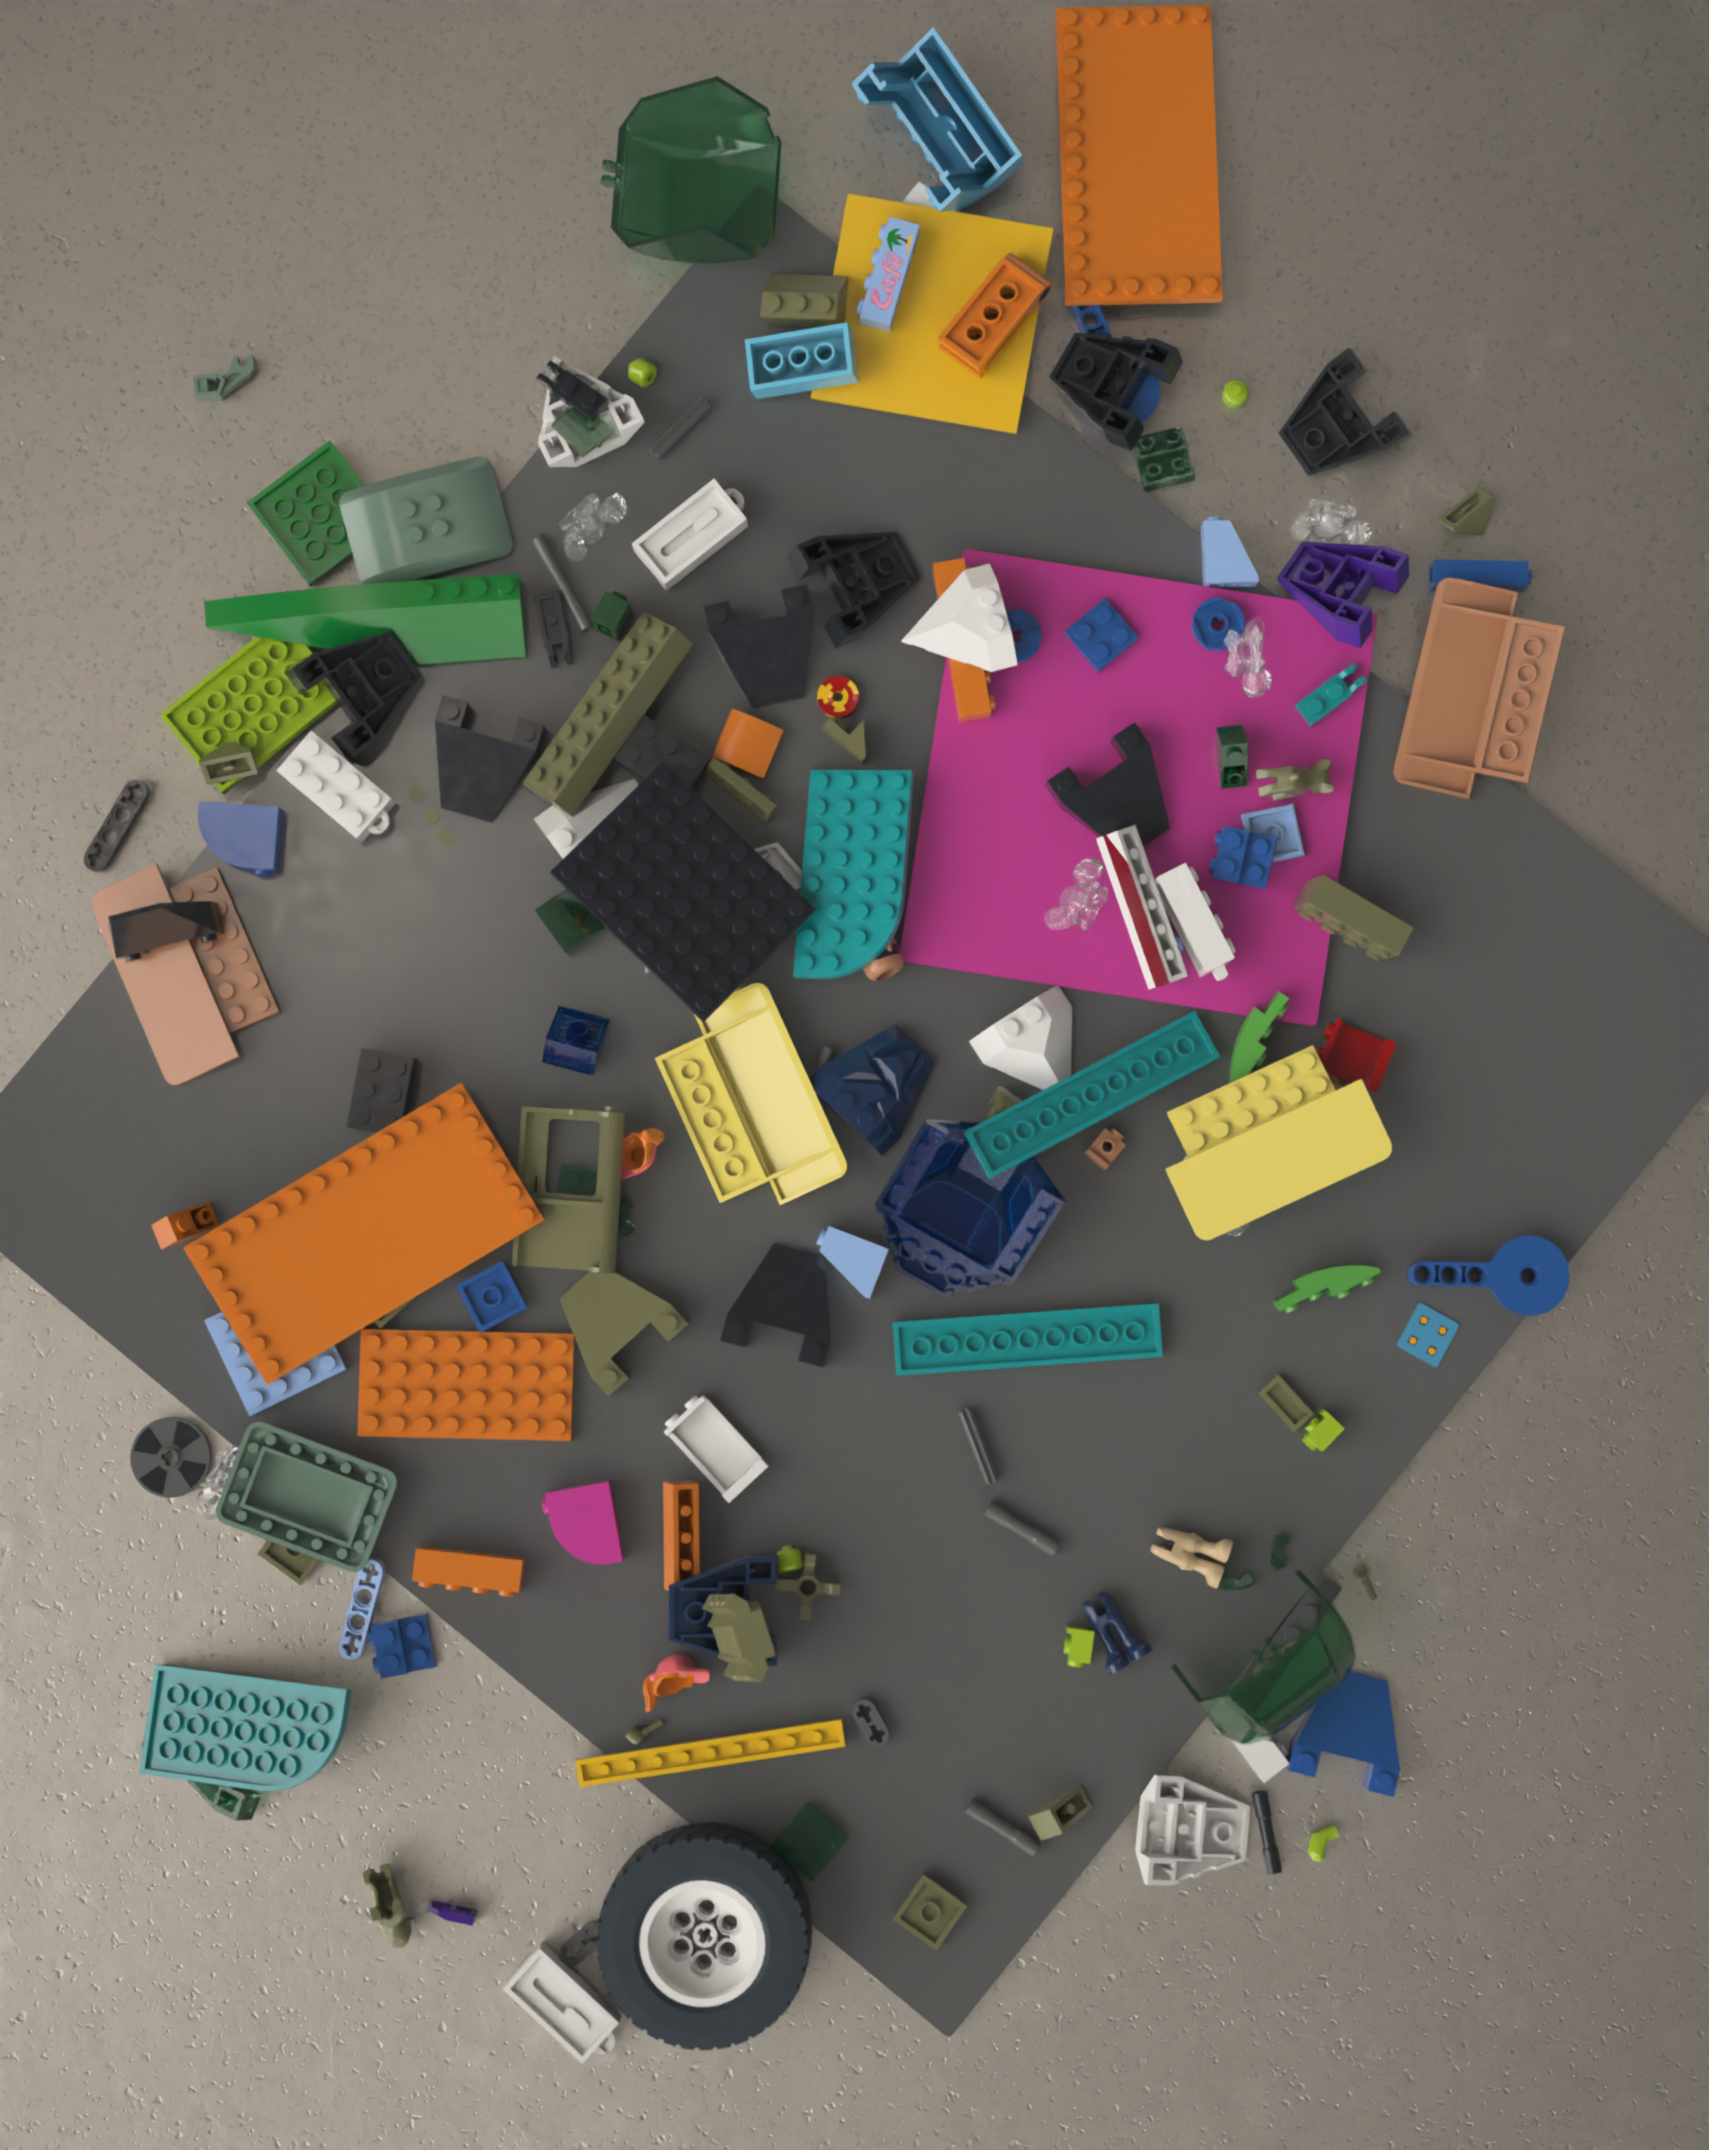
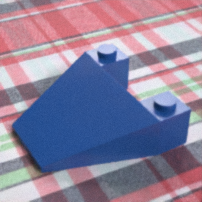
[1286,1668,1400,1797]

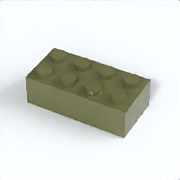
[1292,875,1413,961]

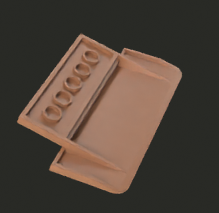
[1393,578,1565,800]
[91,863,281,1085]

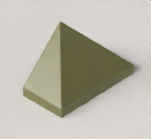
[1438,487,1495,535]
[199,742,259,785]

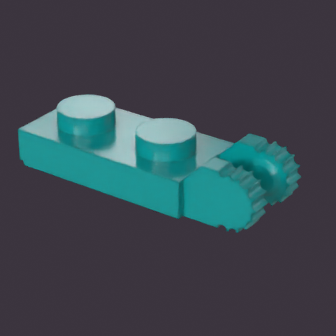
[1294,662,1368,727]

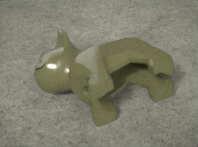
[1256,759,1335,801]
[363,1863,415,1948]

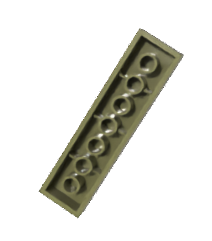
[523,611,693,817]

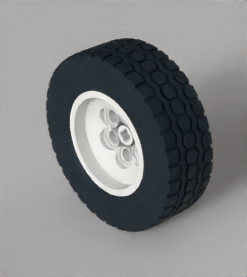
[596,1823,812,2050]

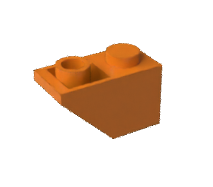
[151,1202,220,1250]

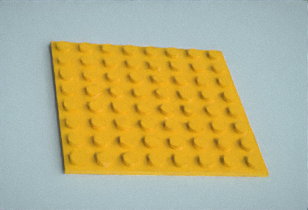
[811,193,1053,434]

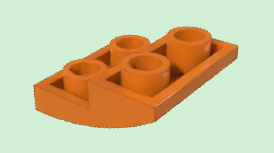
[712,709,784,779]

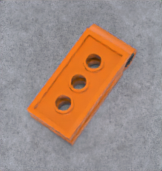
[938,252,1053,379]

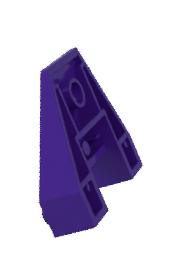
[1277,541,1409,648]

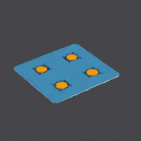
[1397,1303,1459,1367]

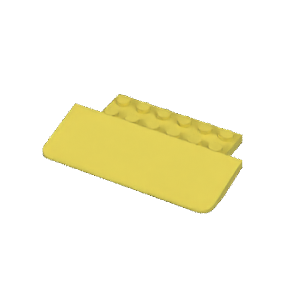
[655,983,847,1205]
[1166,1045,1392,1240]

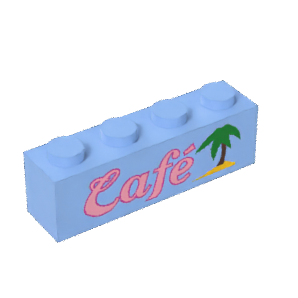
[856,216,920,332]

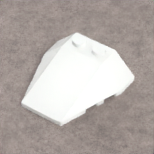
[534,779,639,859]
[1135,1775,1251,1886]

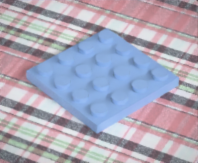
[204,1312,347,1416]

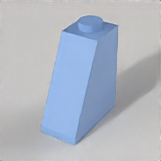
[1201,516,1259,588]
[817,1226,889,1299]

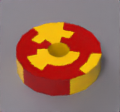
[817,676,859,719]

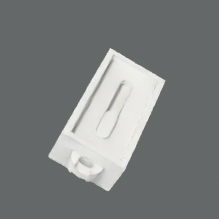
[632,479,748,591]
[276,731,396,843]
[1155,863,1236,981]
[503,1942,622,2064]

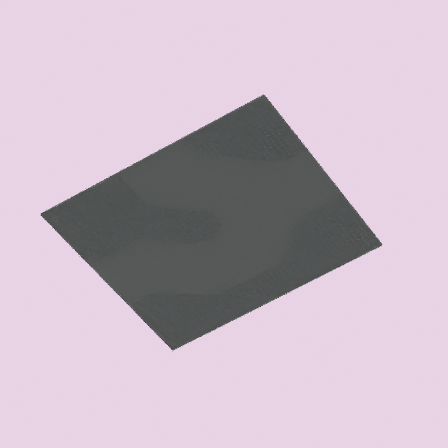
[0,185,1709,2037]

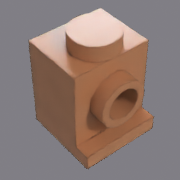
[1084,1128,1126,1170]

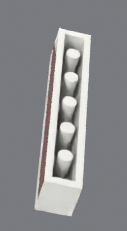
[1096,825,1188,989]

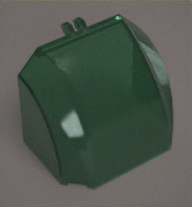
[601,76,782,263]
[1171,1570,1356,1745]

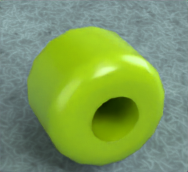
[628,357,657,387]
[1221,379,1249,408]
[776,1546,803,1574]

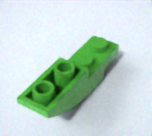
[1229,991,1289,1083]
[1273,1265,1381,1313]

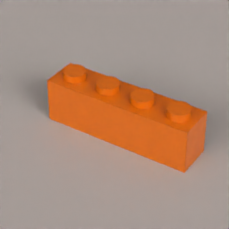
[663,1480,700,1591]
[412,1546,525,1596]

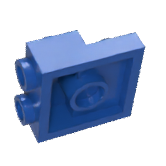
[1209,826,1278,890]
[368,1613,436,1679]

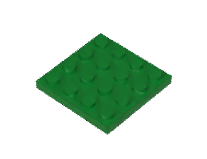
[246,441,365,587]

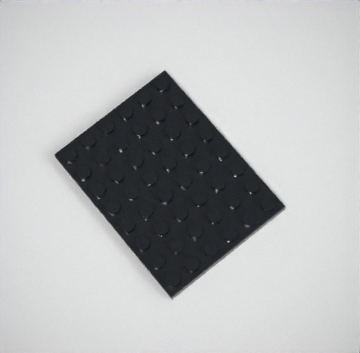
[550,761,816,1023]

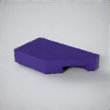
[427,1900,478,1926]

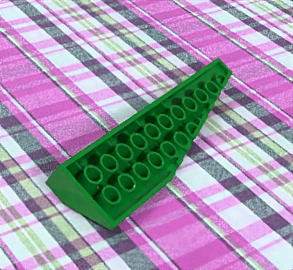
[204,573,526,665]

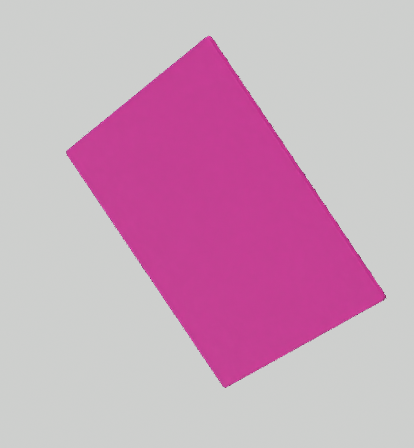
[900,549,1377,1026]

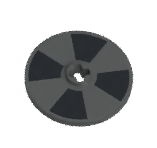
[130,1417,211,1498]

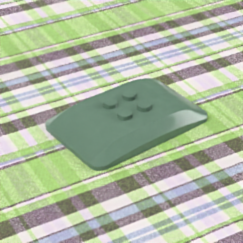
[339,457,513,584]
[216,1422,398,1572]

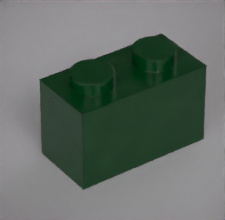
[591,591,633,641]

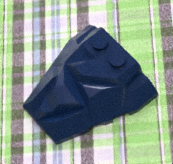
[809,1024,935,1156]

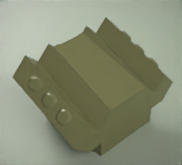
[703,1594,776,1683]

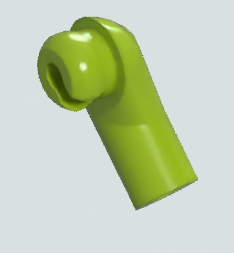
[1308,1824,1340,1862]

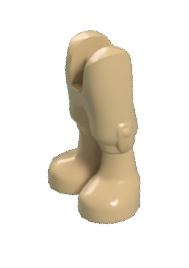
[1150,1527,1233,1589]

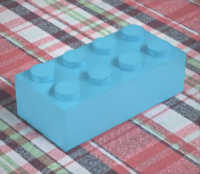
[745,322,859,399]

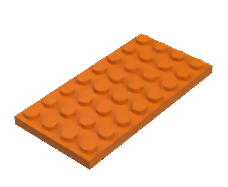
[357,1329,575,1441]

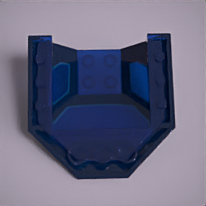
[875,1119,1066,1297]

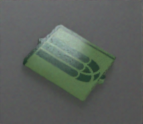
[551,409,615,457]

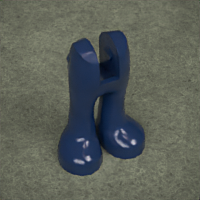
[1082,1591,1153,1675]

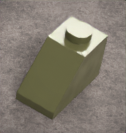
[1028,1784,1093,1840]

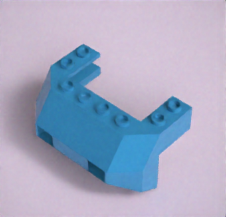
[851,27,1023,212]

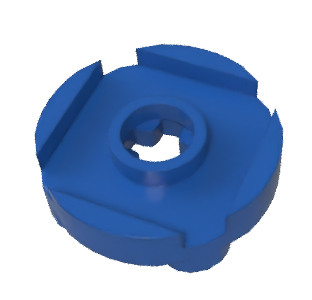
[1191,597,1245,652]
[1006,609,1042,663]

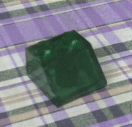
[534,890,606,956]

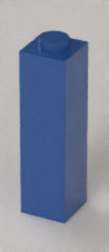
[1429,560,1532,593]

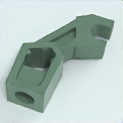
[194,355,256,401]

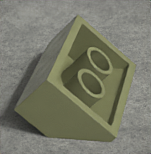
[760,274,849,328]

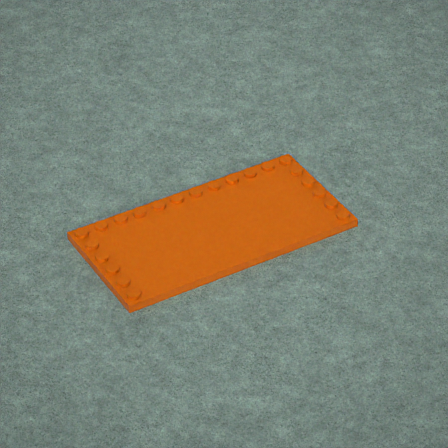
[1055,5,1223,306]
[183,1082,545,1385]

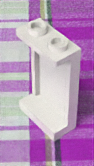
[664,1395,769,1503]

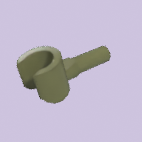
[1353,1564,1377,1600]
[625,1719,663,1744]

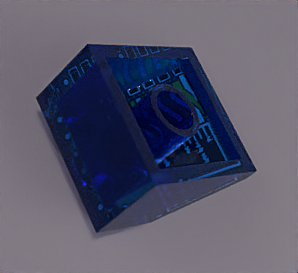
[542,1006,610,1076]

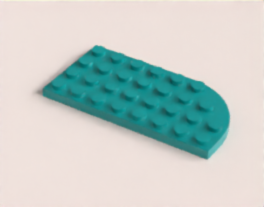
[793,770,914,979]
[139,1665,351,1791]

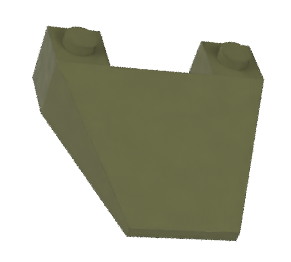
[559,1272,690,1397]

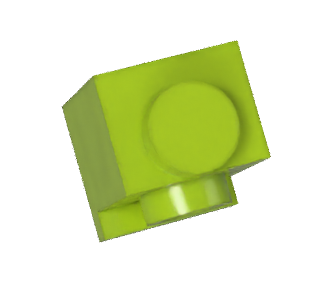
[1301,1409,1345,1452]
[1063,1625,1095,1667]

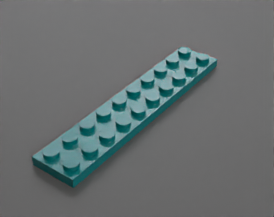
[964,1011,1220,1180]
[893,1303,1163,1376]

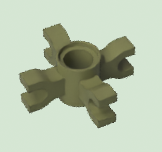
[775,1553,841,1620]

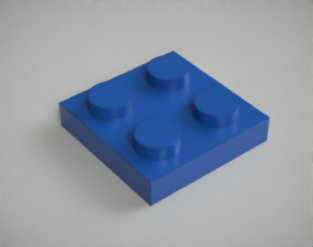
[1064,598,1139,673]
[455,1261,528,1333]

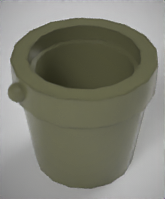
[986,1086,1023,1118]

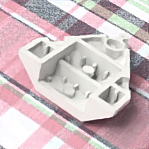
[538,356,644,467]
[901,563,1017,672]
[969,986,1072,1090]

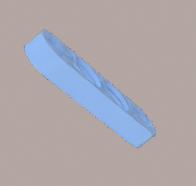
[339,1557,385,1660]

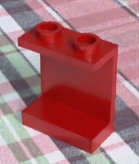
[1316,1018,1397,1093]

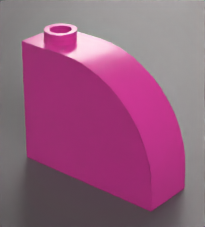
[542,1480,625,1564]

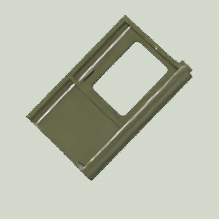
[512,1106,625,1273]

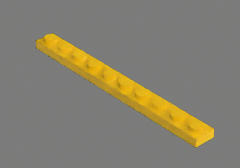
[575,1718,845,1787]

